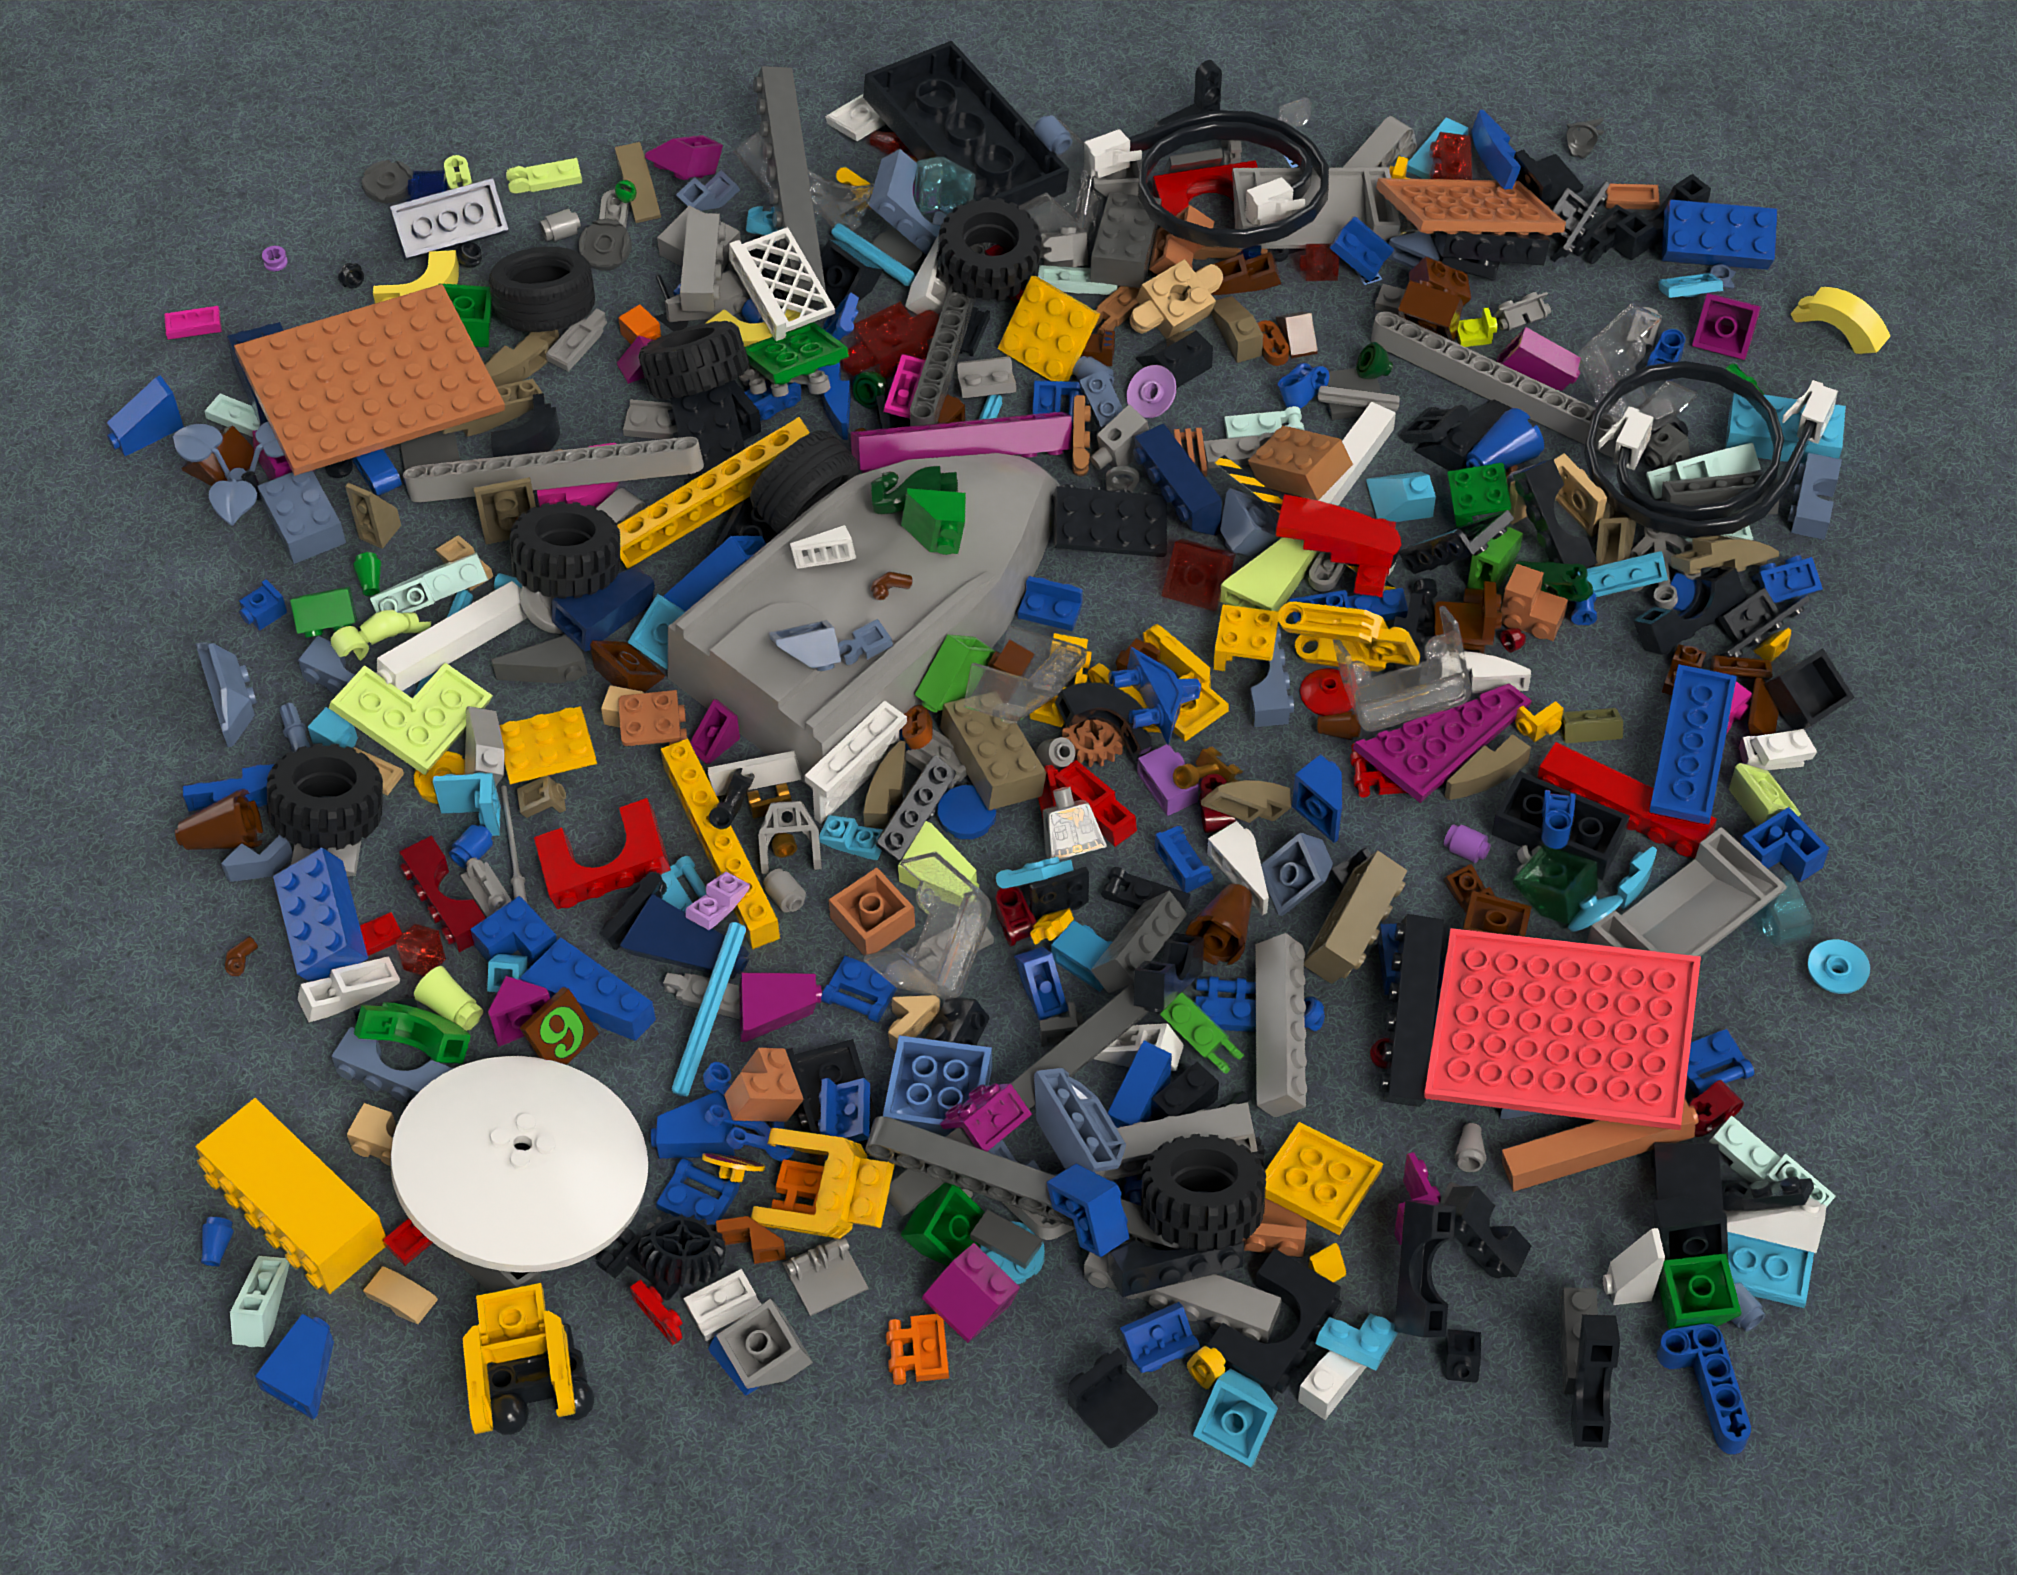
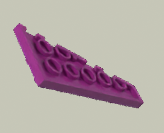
[1353,683,1532,803]

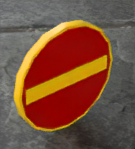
[702,1153,765,1182]

